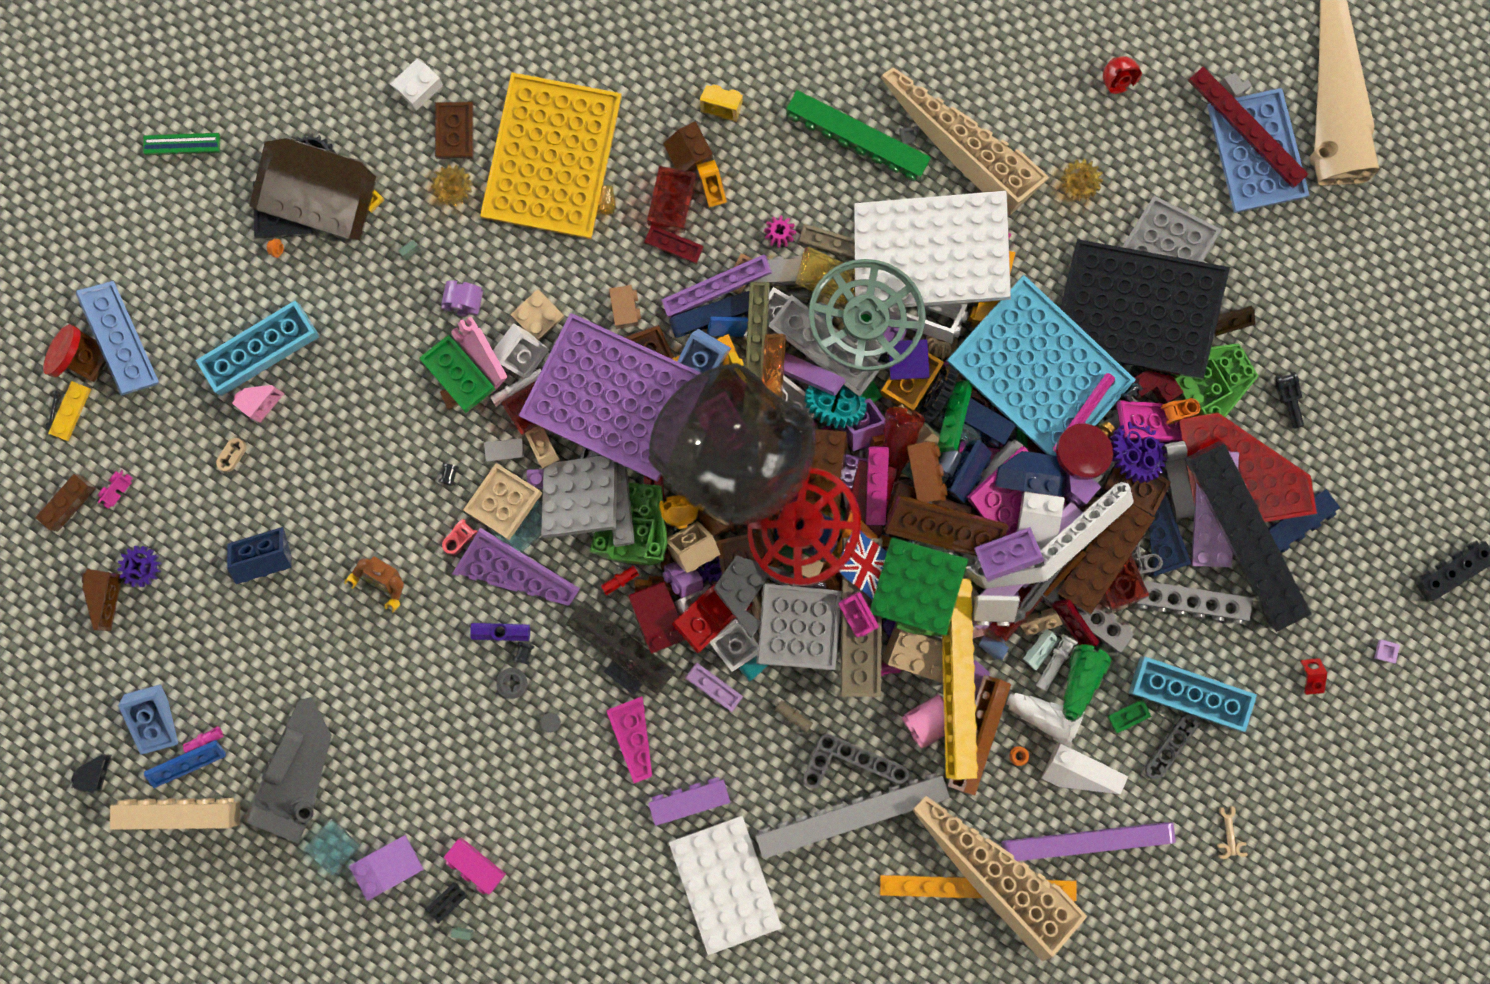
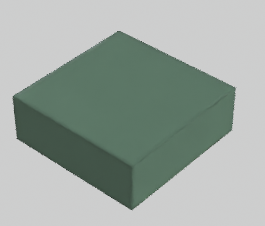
[399,240,421,260]
[450,927,474,940]

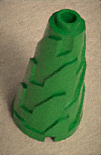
[1062,644,1111,722]

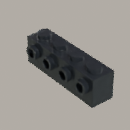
[1414,540,1490,602]

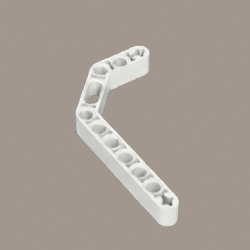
[953,482,1134,588]

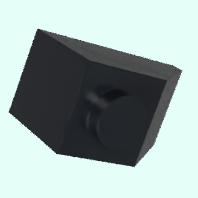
[71,754,112,794]

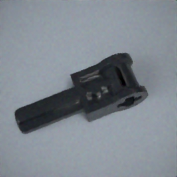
[1274,372,1304,429]

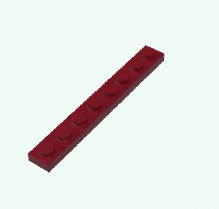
[1188,66,1308,188]

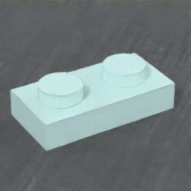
[1023,629,1060,670]

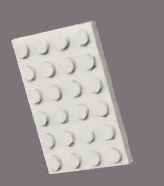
[669,816,782,955]

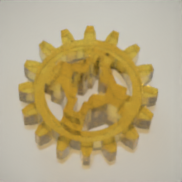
[1061,159,1103,201]
[431,164,473,206]

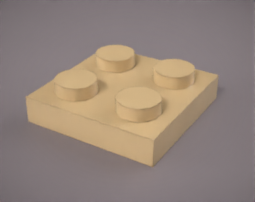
[511,289,565,341]

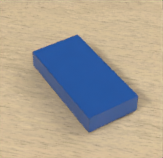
[707,317,748,337]

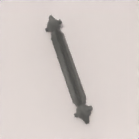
[1014,566,1064,623]

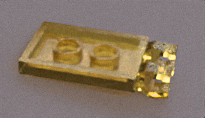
[796,247,855,305]

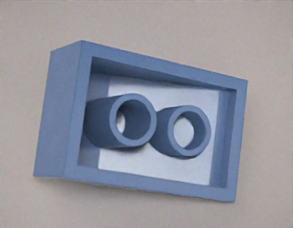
[677,329,731,402]
[118,684,178,755]

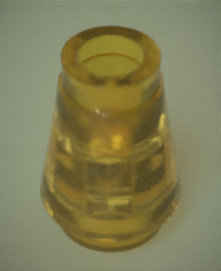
[598,185,617,215]

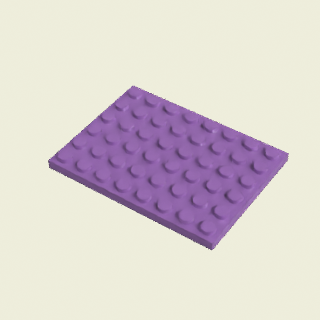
[519,313,709,482]

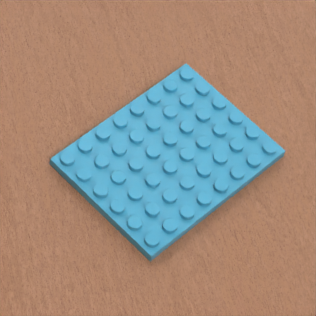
[946,275,1136,456]

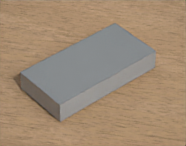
[484,438,525,462]

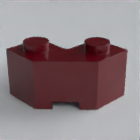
[1134,370,1184,404]

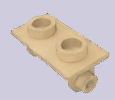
[1020,607,1063,635]

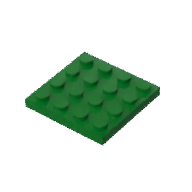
[870,537,968,636]

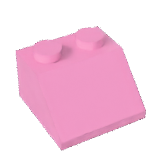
[232,385,285,423]

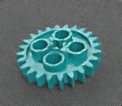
[804,384,867,428]

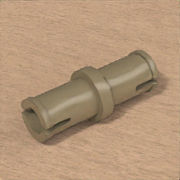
[775,700,813,733]

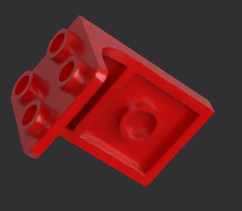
[672,581,752,653]

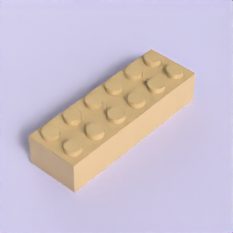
[110,798,241,830]

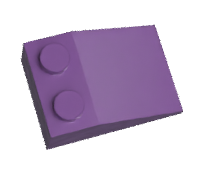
[349,835,424,901]

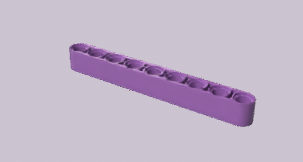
[1001,822,1176,861]

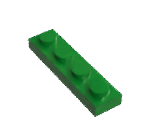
[938,380,973,452]

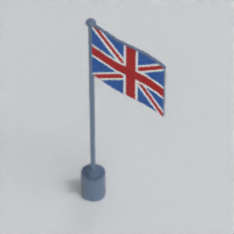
[839,451,962,600]

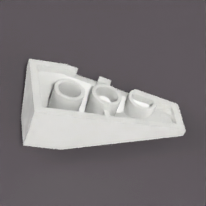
[1041,743,1128,794]

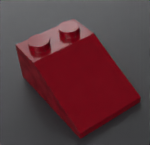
[628,581,685,654]

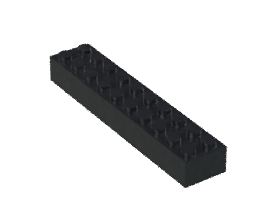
[1185,440,1312,632]

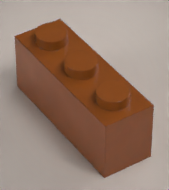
[907,441,947,503]

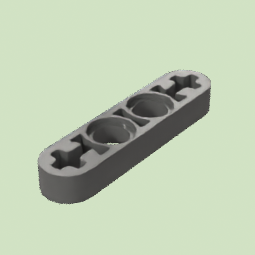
[1145,714,1198,779]

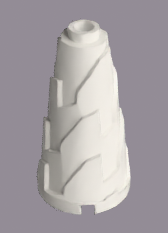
[1006,692,1085,748]

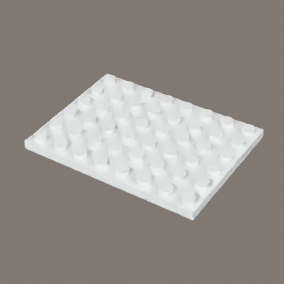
[854,191,1011,308]

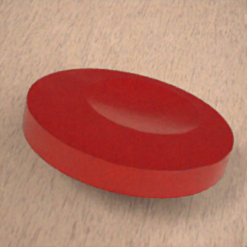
[43,324,81,378]

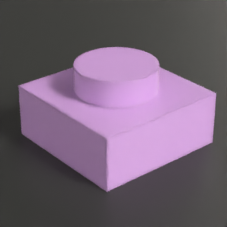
[1374,640,1400,664]

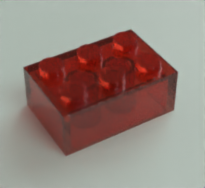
[647,166,697,233]

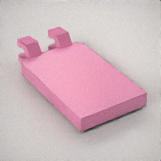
[451,317,507,393]

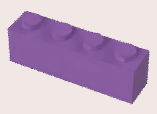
[648,777,730,826]

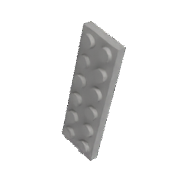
[768,295,882,396]

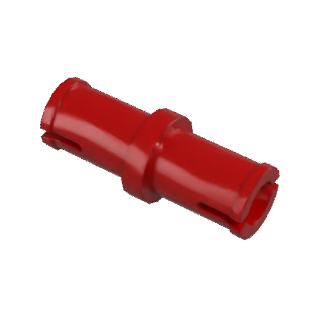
[600,565,639,596]

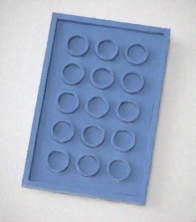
[1207,88,1309,213]

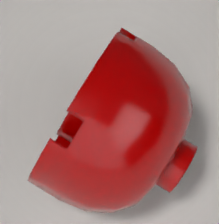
[1103,56,1142,94]

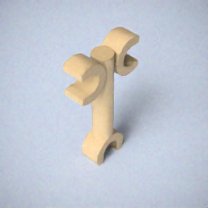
[1217,806,1248,859]

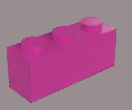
[443,837,506,895]

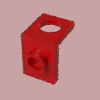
[1301,658,1327,695]

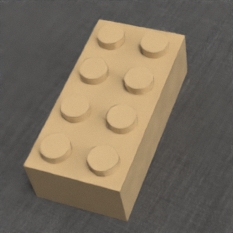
[882,623,943,683]

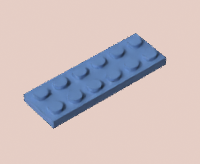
[75,281,159,396]

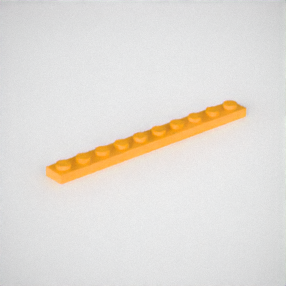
[880,875,1077,901]

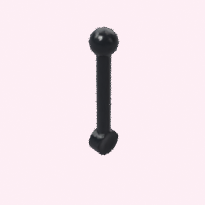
[46,390,60,430]

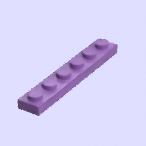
[662,255,772,318]

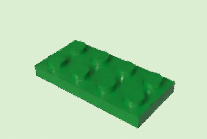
[419,335,496,413]

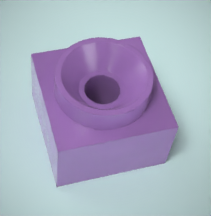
[837,398,888,451]

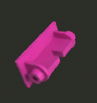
[97,469,133,509]

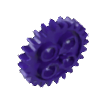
[1110,421,1167,483]

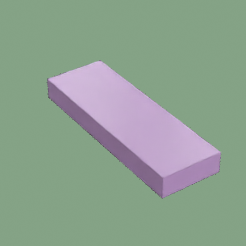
[685,662,743,712]

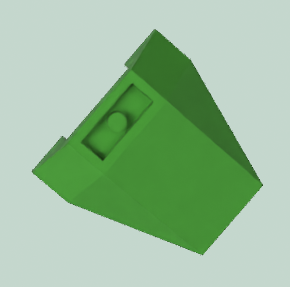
[1171,343,1258,417]
[590,483,667,566]

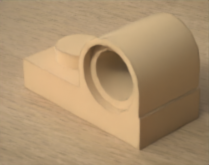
[525,426,560,469]

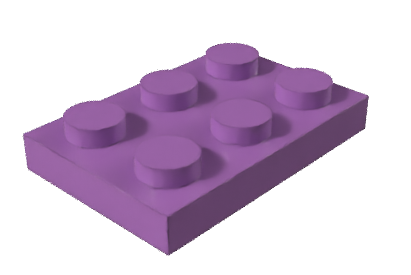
[975,527,1044,582]

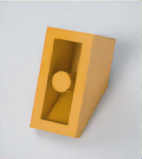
[696,160,727,208]

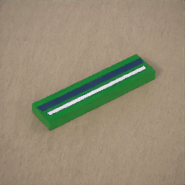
[143,133,220,155]

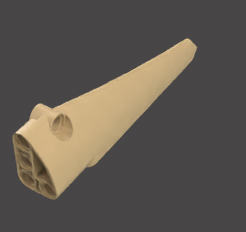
[1309,0,1380,185]

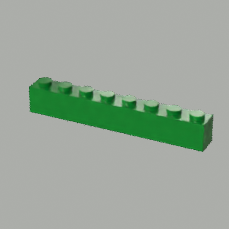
[786,90,931,182]

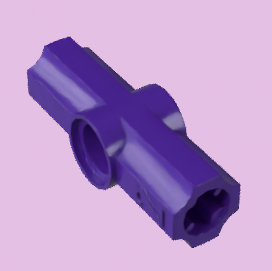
[470,623,531,641]

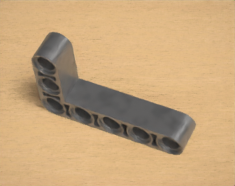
[803,734,909,788]

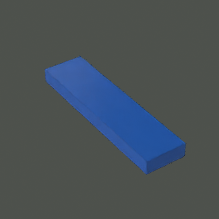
[144,740,226,788]

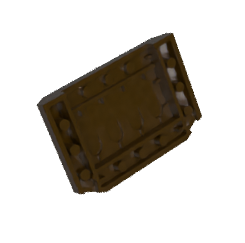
[249,138,378,241]

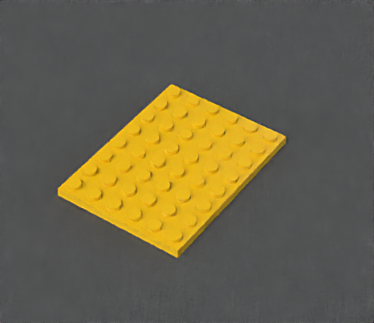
[480,72,622,240]

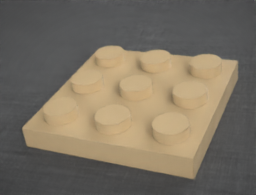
[463,463,542,540]

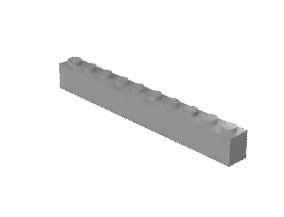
[756,773,950,859]

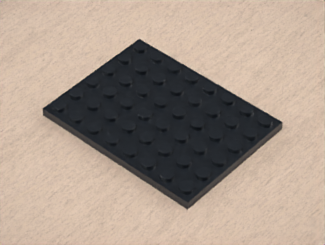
[1060,239,1230,380]

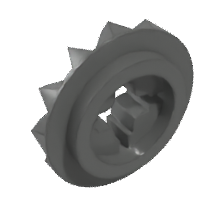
[496,668,528,699]

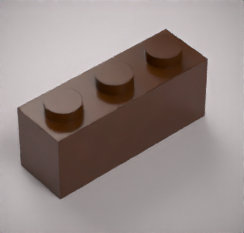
[35,474,96,532]

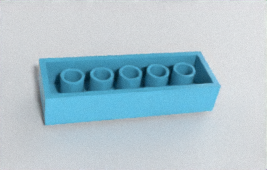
[196,301,320,396]
[1128,656,1257,732]

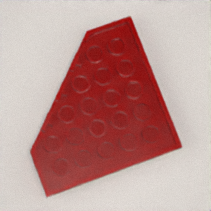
[1179,412,1317,522]

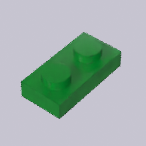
[1107,699,1152,734]

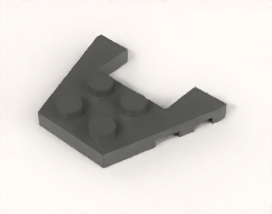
[713,556,794,638]

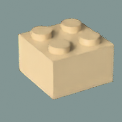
[667,521,720,573]

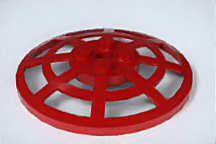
[748,468,861,586]

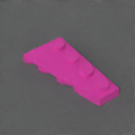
[606,696,653,783]

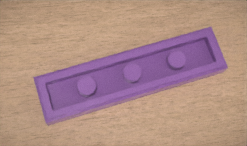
[770,351,845,396]

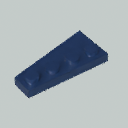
[1149,494,1191,576]

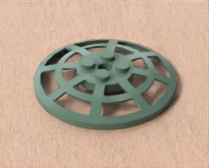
[809,259,926,371]

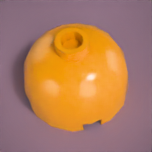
[659,495,699,529]

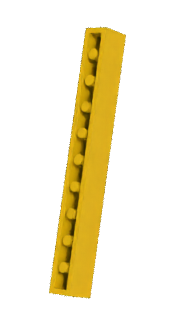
[942,579,978,780]

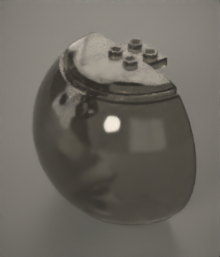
[648,363,816,527]

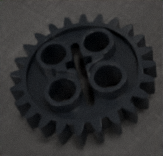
[918,364,959,423]

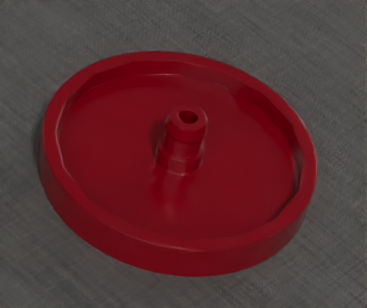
[1056,423,1113,480]

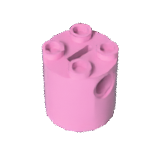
[902,694,945,749]

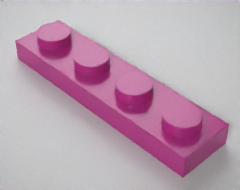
[865,447,889,525]

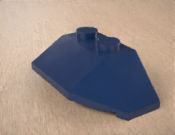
[995,451,1067,497]

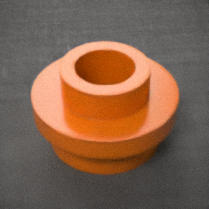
[267,239,284,258]
[1009,746,1029,766]

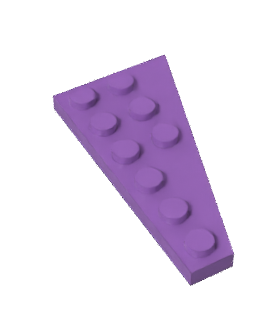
[452,528,580,606]

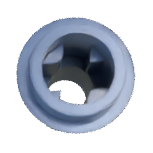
[979,636,1009,661]

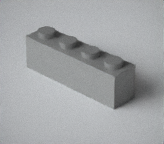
[754,255,828,286]

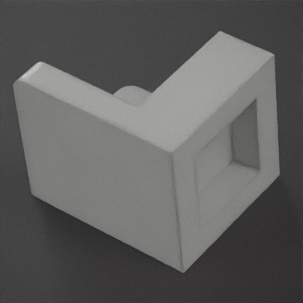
[1219,73,1252,98]

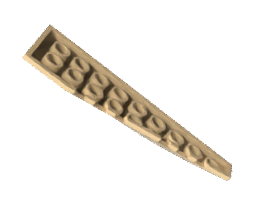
[881,68,1049,216]
[913,796,1087,961]

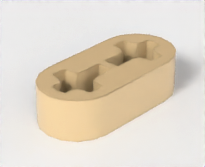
[216,438,246,472]

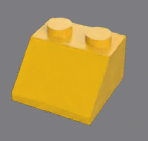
[700,85,743,122]

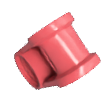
[442,519,478,556]

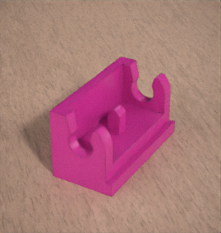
[838,592,879,638]

